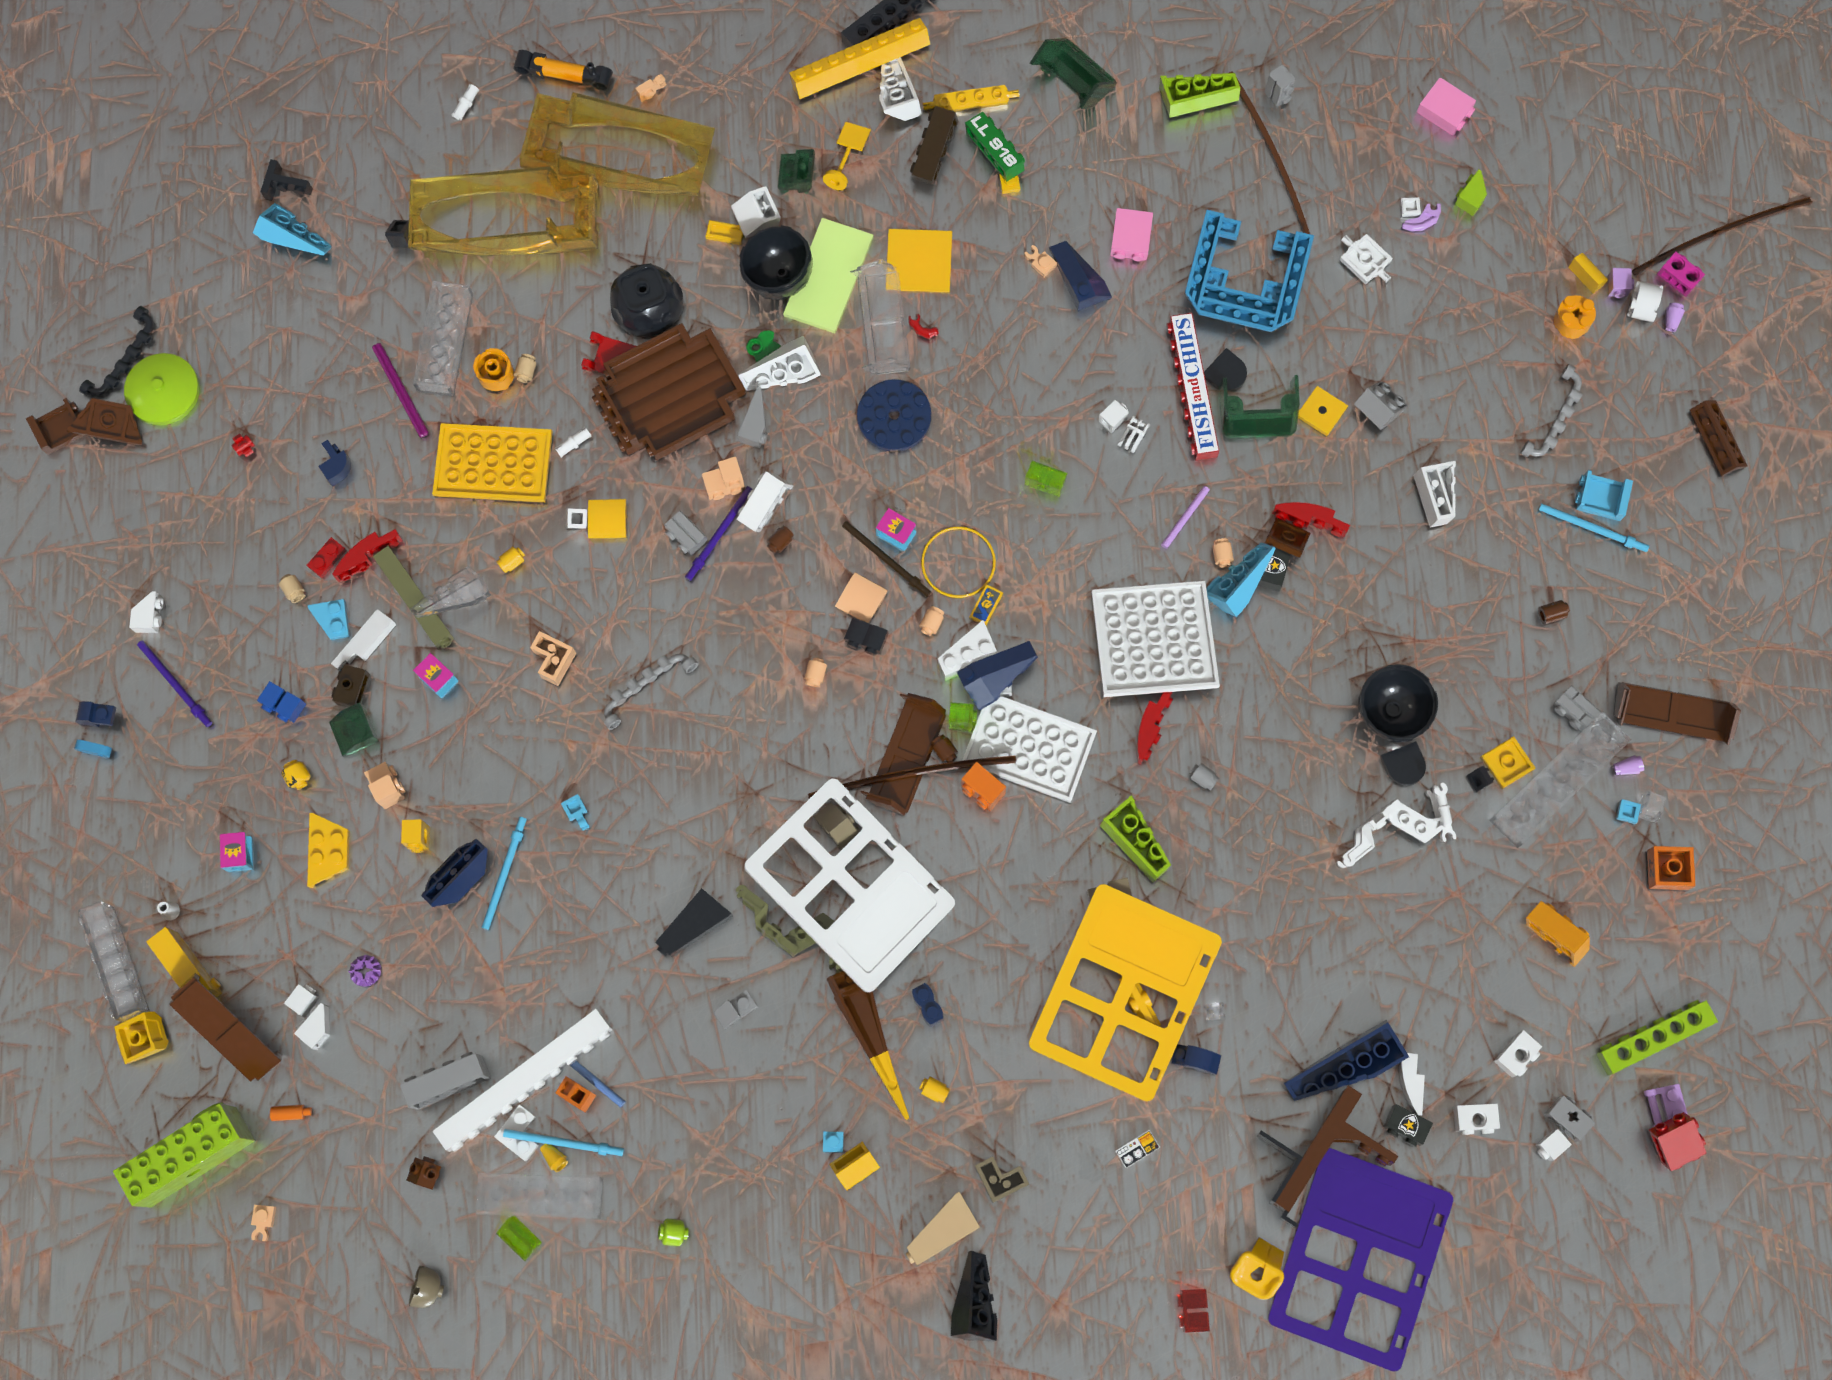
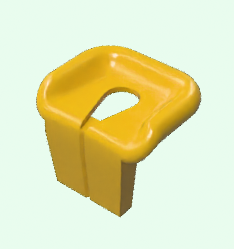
[1230,1237,1284,1299]

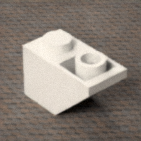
[129,591,164,633]
[294,1003,330,1050]

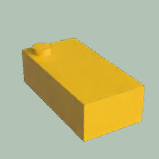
[146,927,222,998]

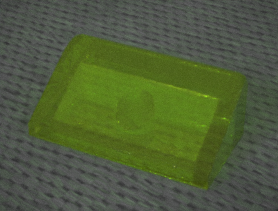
[496,1215,542,1261]

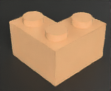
[702,456,745,500]
[530,631,576,686]
[364,762,406,809]

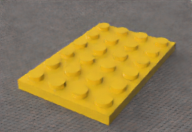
[432,423,553,503]

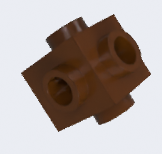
[406,1156,441,1190]

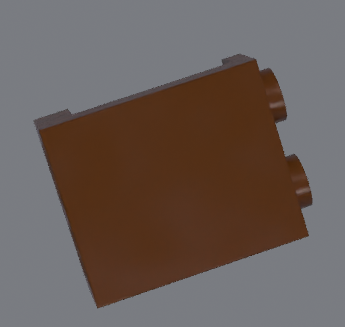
[26,398,85,455]

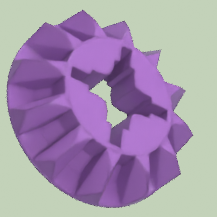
[349,955,381,987]

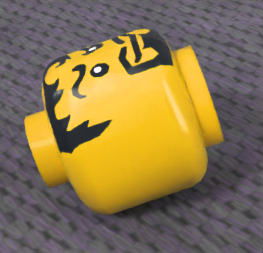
[281,760,311,790]

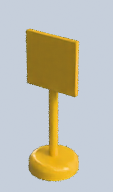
[823,121,871,190]

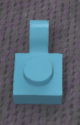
[561,794,589,831]

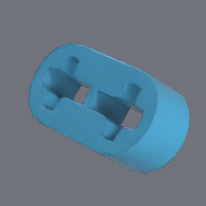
[74,739,112,758]

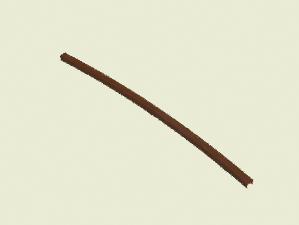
[1229,71,1310,234]
[1632,197,1813,275]
[808,756,1016,799]

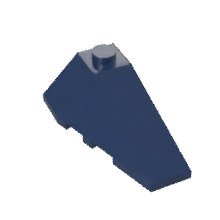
[1049,241,1112,311]
[957,641,1038,711]

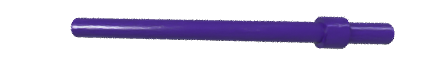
[685,486,753,581]
[137,640,212,727]

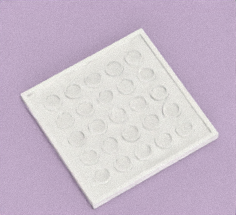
[1091,581,1220,697]

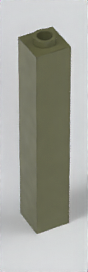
[373,546,454,650]

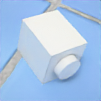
[1099,400,1129,433]
[565,508,587,529]
[284,984,319,1017]
[1535,1129,1572,1161]

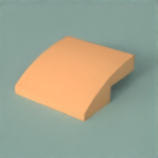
[835,572,888,624]

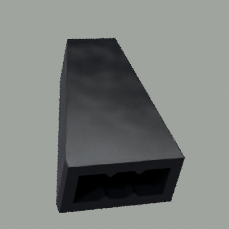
[655,888,733,957]

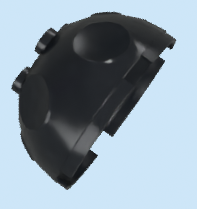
[1358,664,1438,742]

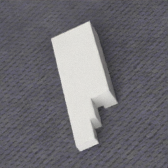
[331,609,396,670]

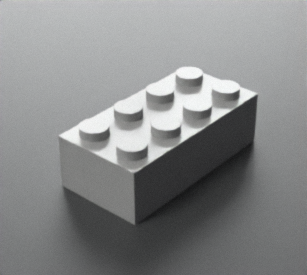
[400,1052,491,1110]

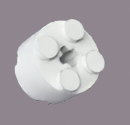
[1627,281,1663,322]

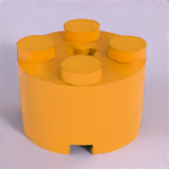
[1554,295,1596,339]
[473,348,514,391]

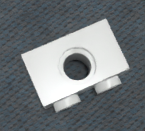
[1494,1030,1542,1078]
[1453,1104,1500,1135]

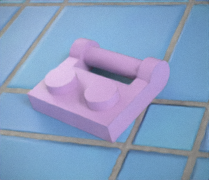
[1643,1084,1688,1127]

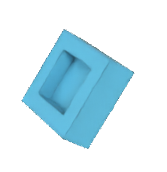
[1616,799,1641,824]
[823,1131,844,1153]

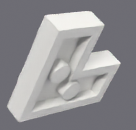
[494,1105,539,1162]

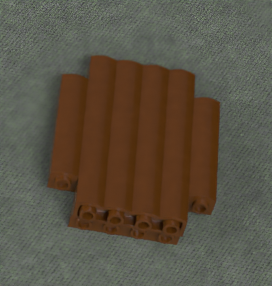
[592,323,746,461]

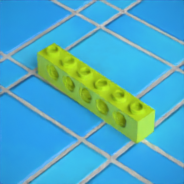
[1596,1000,1718,1075]

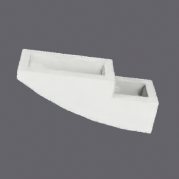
[1398,1053,1425,1116]

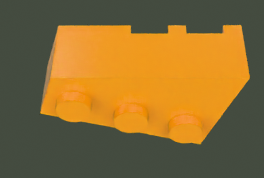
[1526,901,1590,967]

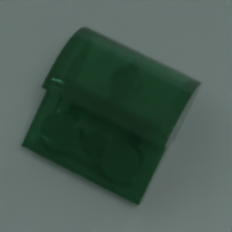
[778,149,815,193]

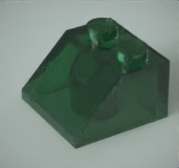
[329,703,379,757]

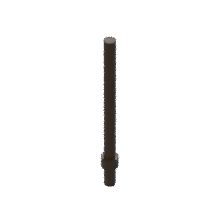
[842,521,931,597]

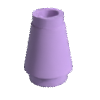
[1665,303,1685,332]
[1613,755,1644,775]

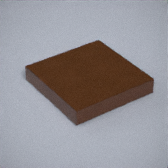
[1265,518,1311,558]

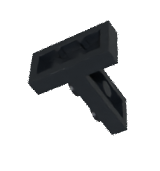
[260,159,313,201]

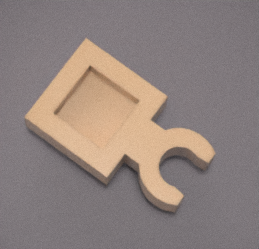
[635,74,667,102]
[1024,245,1057,278]
[251,1204,276,1241]

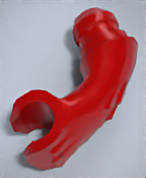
[908,314,939,339]

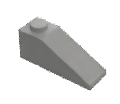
[737,386,768,449]

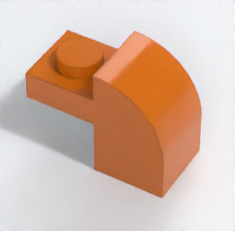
[555,1076,597,1113]

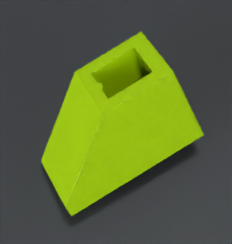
[1455,169,1487,216]

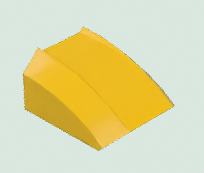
[114,1011,169,1064]

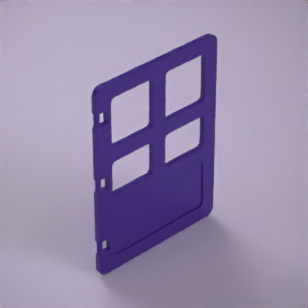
[1268,1148,1453,1372]

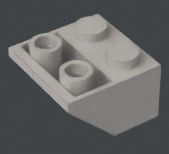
[1354,381,1408,430]

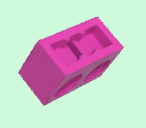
[1657,252,1705,297]

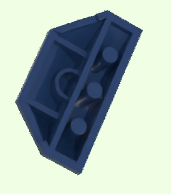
[421,839,488,907]

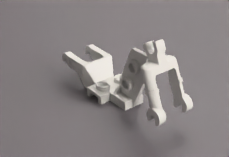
[1336,783,1456,868]

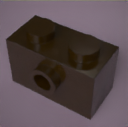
[332,664,370,710]

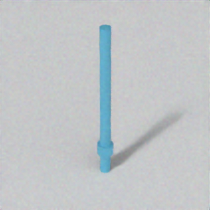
[1539,503,1650,552]
[481,817,527,930]
[503,1129,624,1156]

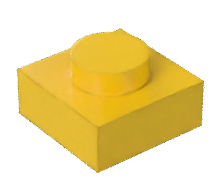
[999,174,1020,194]

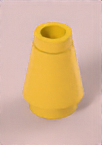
[540,1144,568,1172]

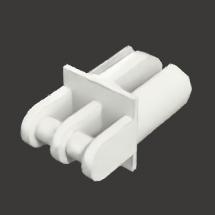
[1118,415,1150,453]

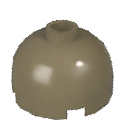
[409,1265,444,1308]

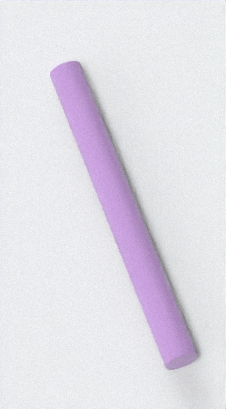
[1161,486,1210,549]

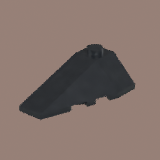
[951,1251,997,1341]

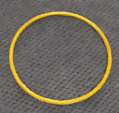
[921,527,996,598]

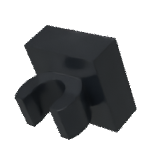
[1467,766,1494,792]

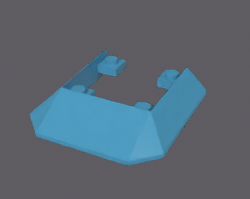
[1185,210,1314,332]

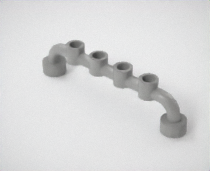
[1520,364,1583,457]
[604,654,698,730]

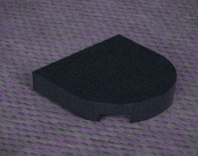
[1204,348,1247,391]
[1380,741,1426,786]

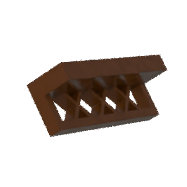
[1690,400,1748,476]

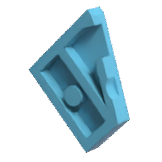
[308,599,350,640]

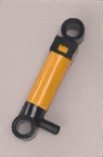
[513,50,613,91]

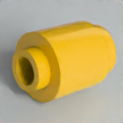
[496,546,525,573]
[919,1076,950,1103]

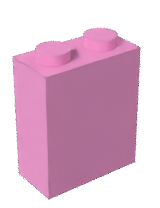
[1416,78,1476,136]
[1110,208,1153,261]

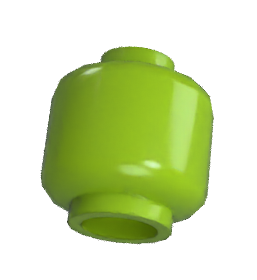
[658,1218,688,1246]

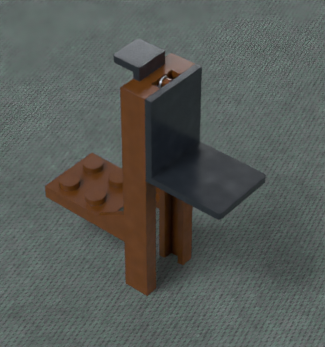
[1257,1085,1398,1228]

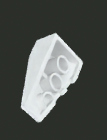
[879,57,922,121]
[738,336,821,391]

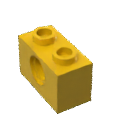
[401,819,430,853]

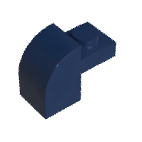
[318,440,351,487]
[75,701,116,727]
[1171,1044,1222,1075]

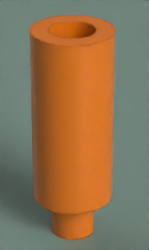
[270,1105,312,1121]

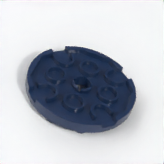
[857,379,931,451]

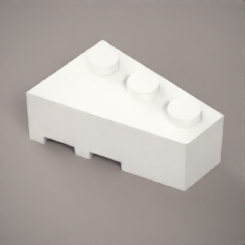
[1413,461,1456,527]
[736,471,794,532]
[938,620,998,681]

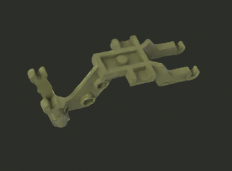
[736,885,843,974]

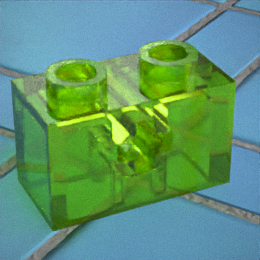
[1025,461,1067,497]
[949,702,977,732]

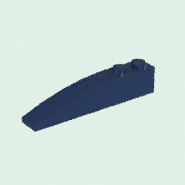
[1284,1020,1409,1101]

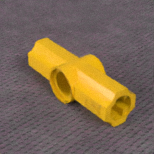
[1118,977,1161,1026]

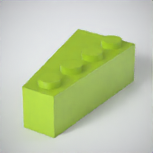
[1159,73,1240,118]
[1100,795,1171,883]

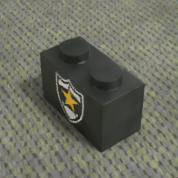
[1258,548,1291,592]
[1383,1104,1433,1147]

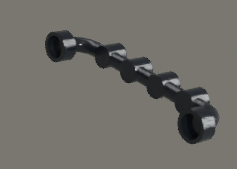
[79,306,153,396]

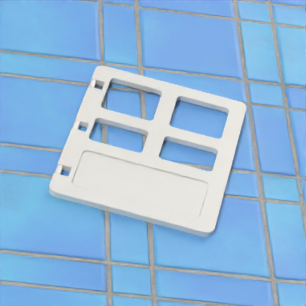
[744,779,955,992]

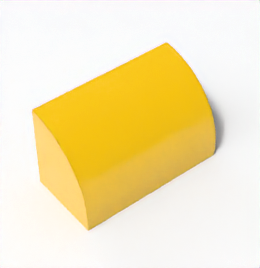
[1568,253,1608,294]
[829,1141,880,1191]

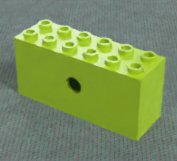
[113,1102,256,1208]

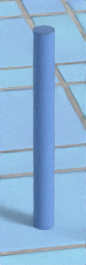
[570,1061,626,1108]

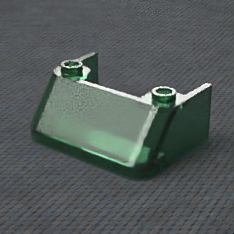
[1030,38,1117,109]
[1219,375,1300,439]

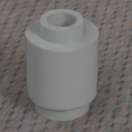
[1189,763,1219,790]

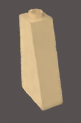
[905,1192,980,1265]

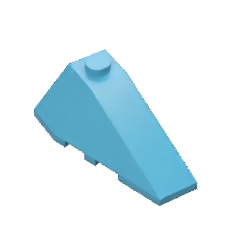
[253,203,332,256]
[1206,542,1275,617]

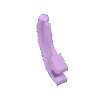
[1402,204,1441,232]

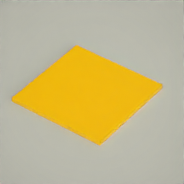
[886,229,952,293]

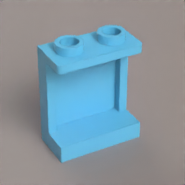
[1575,470,1633,521]

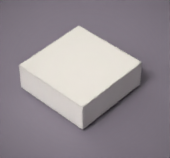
[1400,197,1421,217]

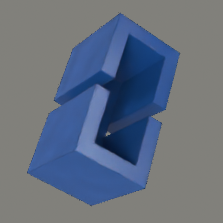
[257,681,306,723]

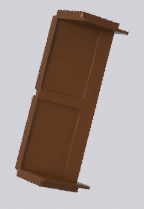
[1614,682,1741,745]
[861,693,946,816]
[169,973,282,1082]

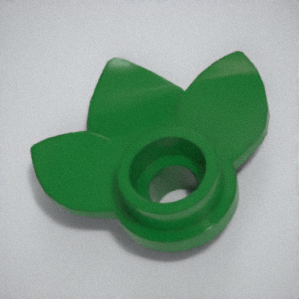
[746,331,781,362]

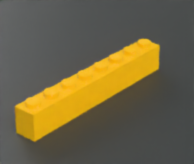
[789,18,930,99]

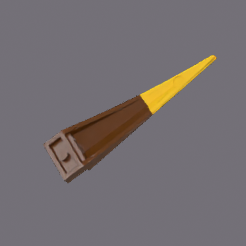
[827,971,909,1120]

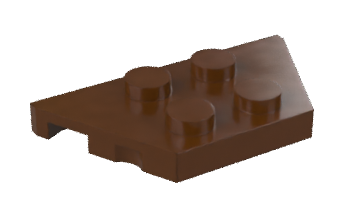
[67,398,142,446]

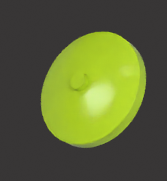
[124,353,200,425]

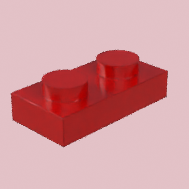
[306,537,347,578]

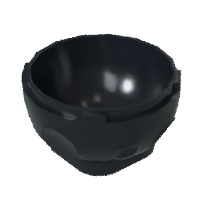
[739,225,813,300]
[610,263,683,337]

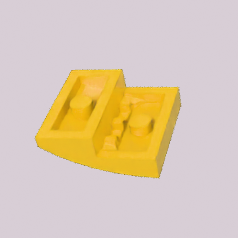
[588,499,627,538]

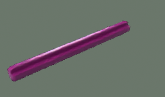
[372,343,429,438]

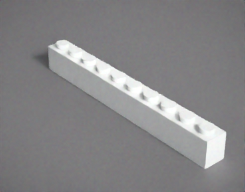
[433,1009,612,1152]

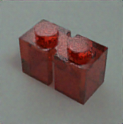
[1177,1289,1210,1333]

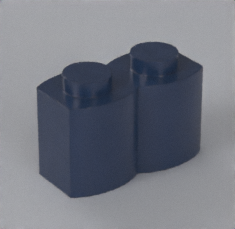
[912,983,943,1027]

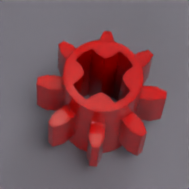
[231,433,255,457]

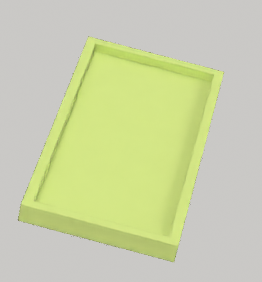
[783,218,874,334]

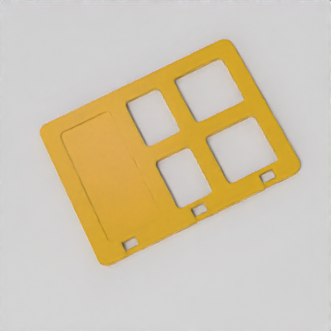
[1029,884,1222,1101]

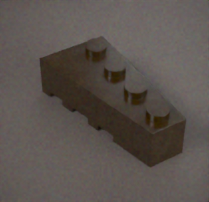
[910,106,959,185]

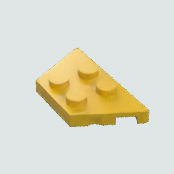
[307,813,350,888]

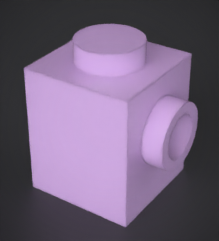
[1608,268,1634,298]

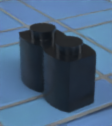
[844,618,889,656]

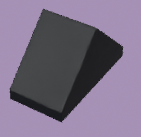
[385,220,412,248]

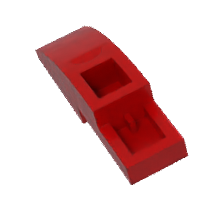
[1272,502,1350,537]
[332,529,403,582]
[1137,692,1173,765]

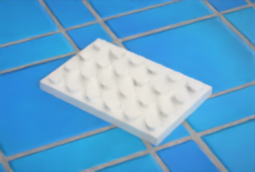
[962,696,1097,803]

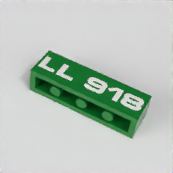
[965,112,1025,182]

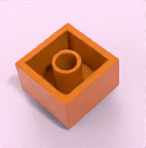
[961,762,1006,811]
[1647,846,1695,890]

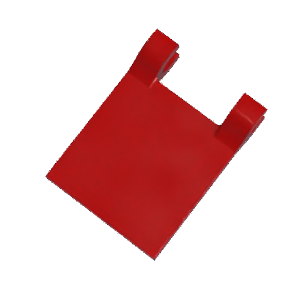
[581,331,636,374]

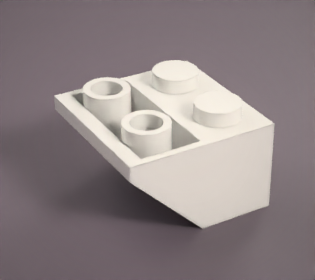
[731,186,781,239]

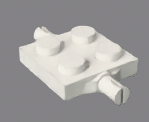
[1340,234,1393,285]

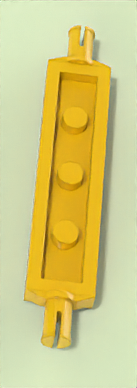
[922,85,1019,112]

